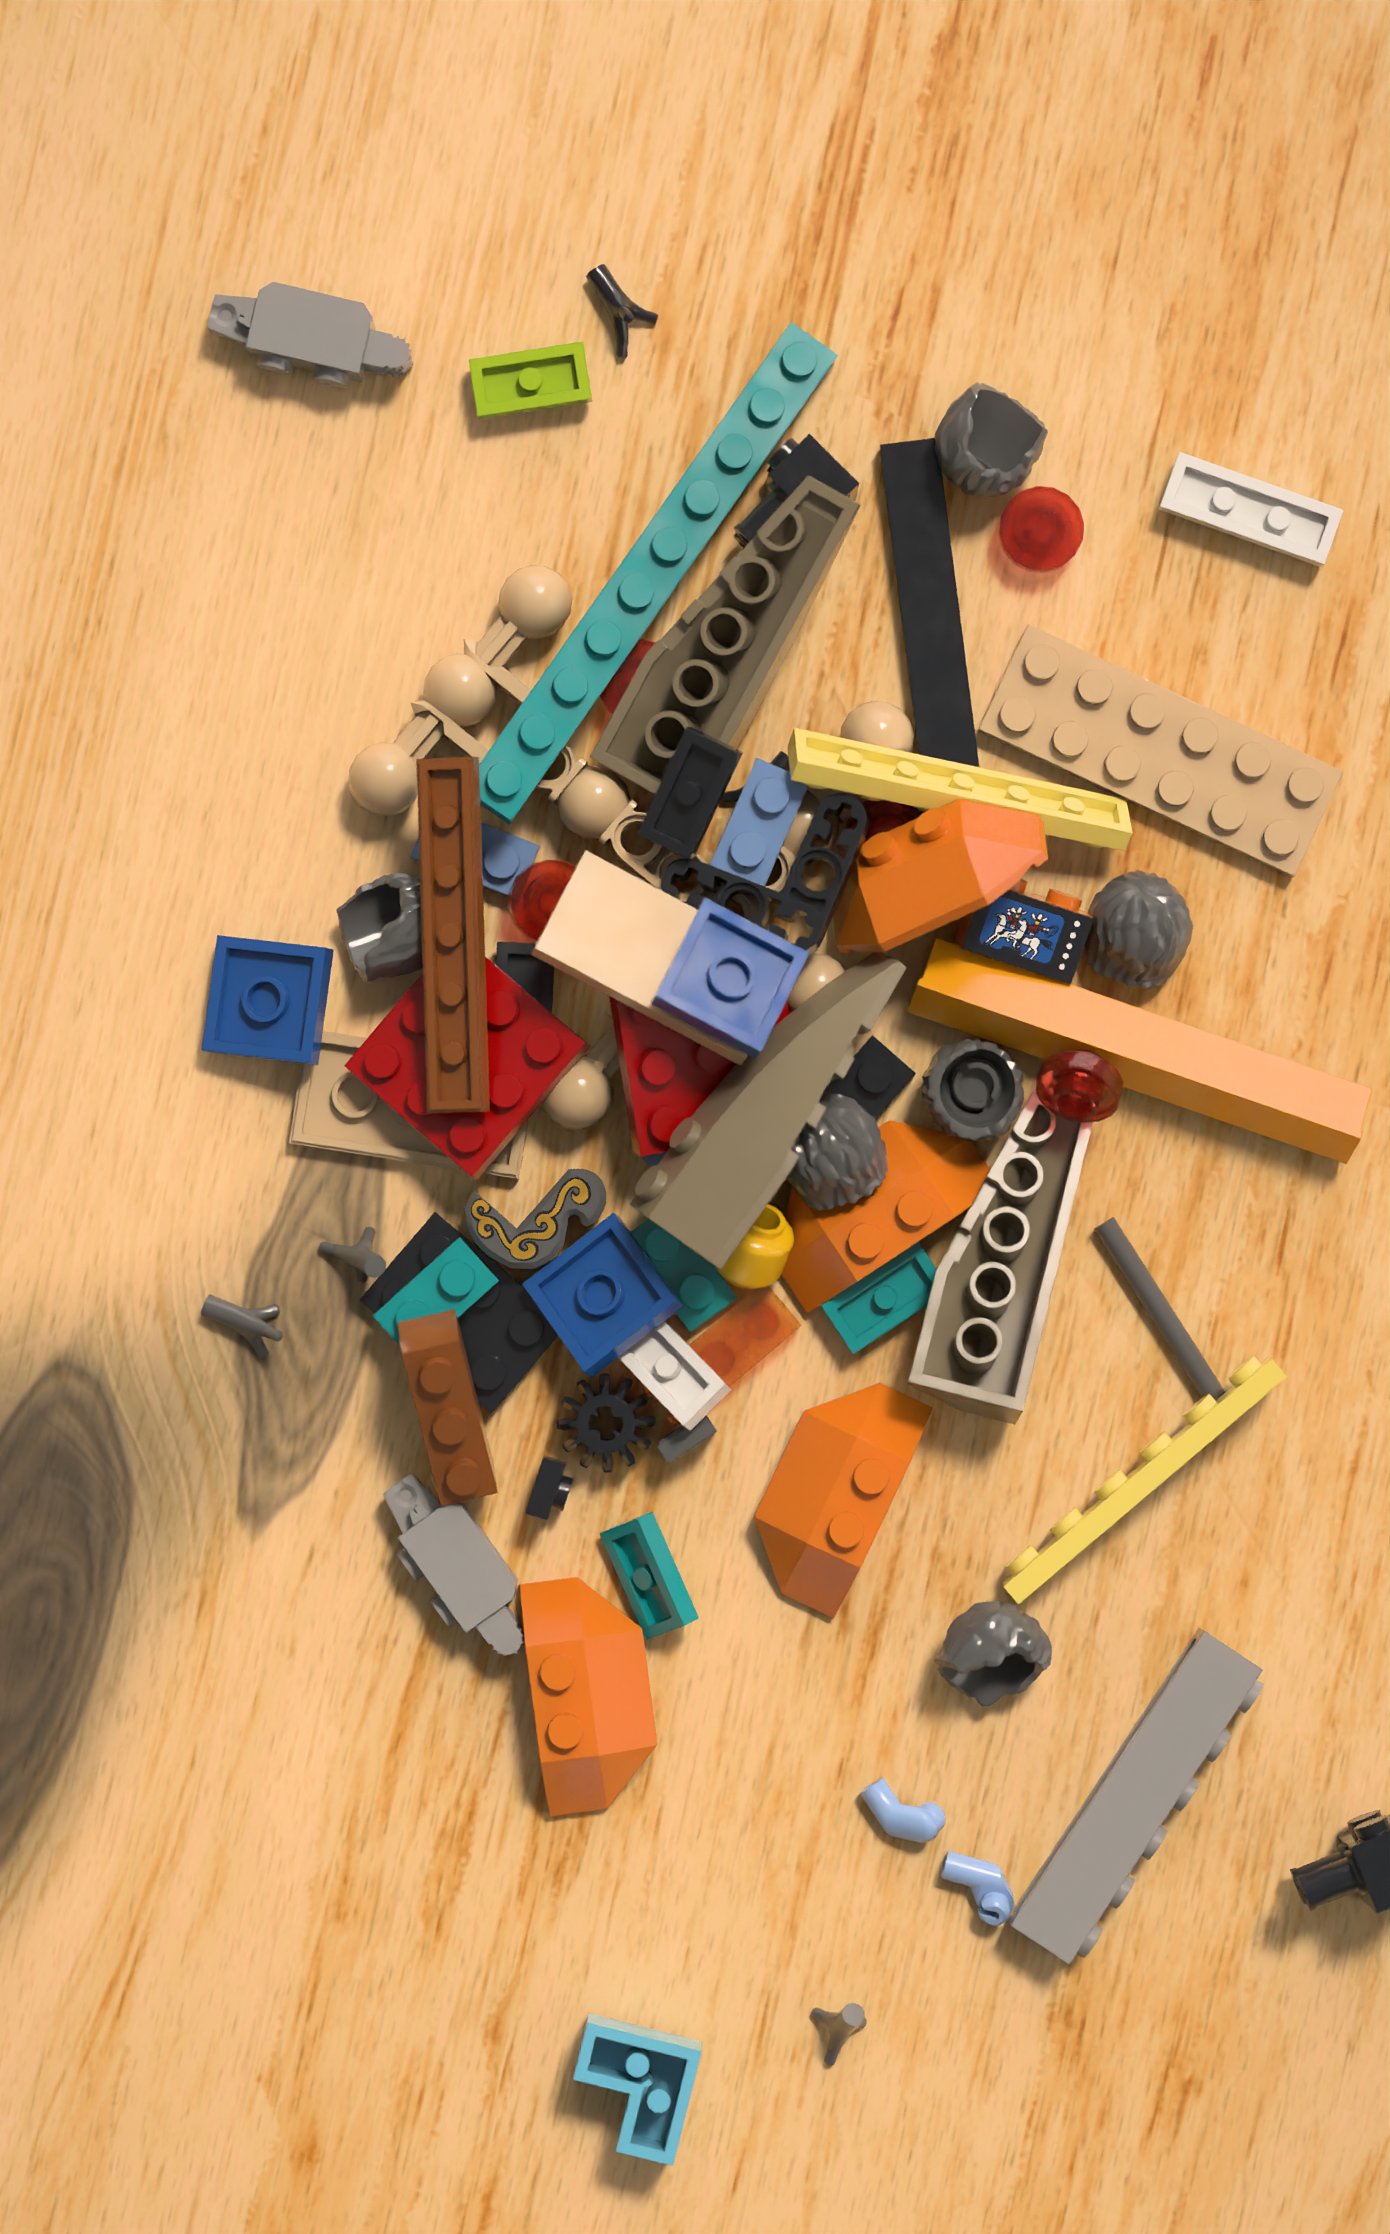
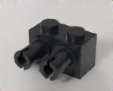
[733,434,859,549]
[1290,1810,1390,1914]

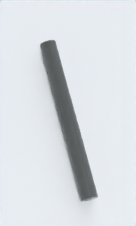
[1094,1217,1226,1401]

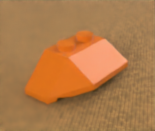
[833,799,1048,953]
[781,1120,991,1314]
[754,1383,933,1618]
[520,1577,657,1816]

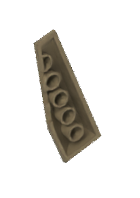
[590,476,861,794]
[629,952,907,1269]
[908,1065,1103,1425]

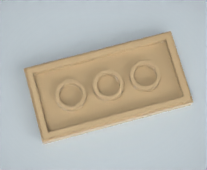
[531,850,747,1066]
[289,1031,528,1179]

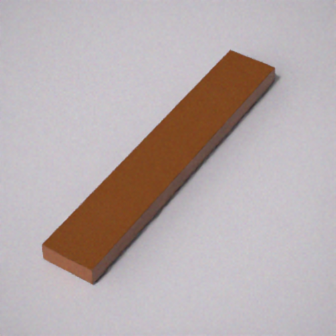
[416,757,490,1113]

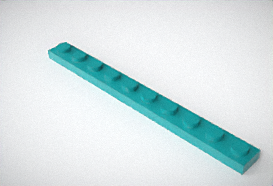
[479,322,838,825]

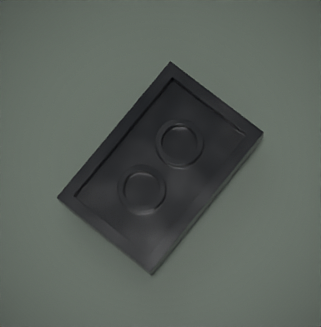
[359,1212,558,1414]

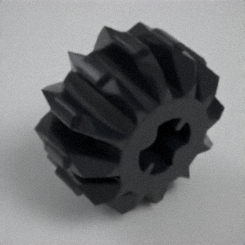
[556,1373,656,1473]

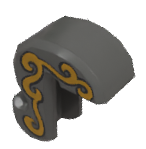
[465,1169,607,1269]

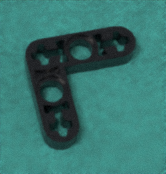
[661,793,869,956]

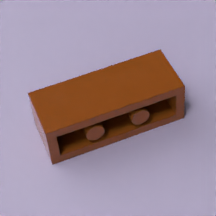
[398,1309,498,1506]

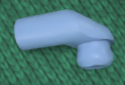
[860,1777,946,1843]
[941,1850,1014,1926]

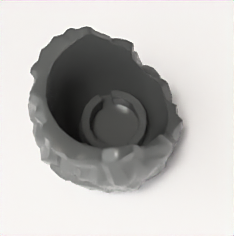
[935,382,1048,497]
[1084,871,1193,989]
[336,872,423,982]
[922,1038,1024,1141]
[786,1091,888,1210]
[934,1601,1052,1707]

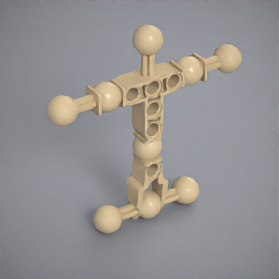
[348,565,914,1130]

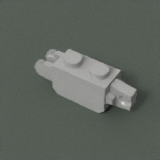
[207,282,414,387]
[383,1473,525,1657]

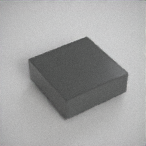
[657,1415,717,1464]

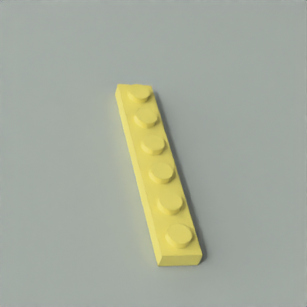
[787,728,1132,851]
[1003,1355,1287,1605]

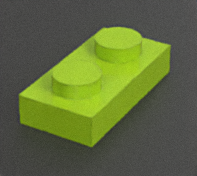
[468,341,592,420]

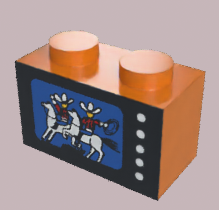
[953,879,1094,984]

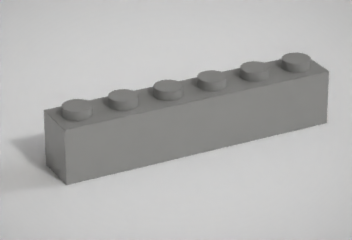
[1008,1628,1264,1964]

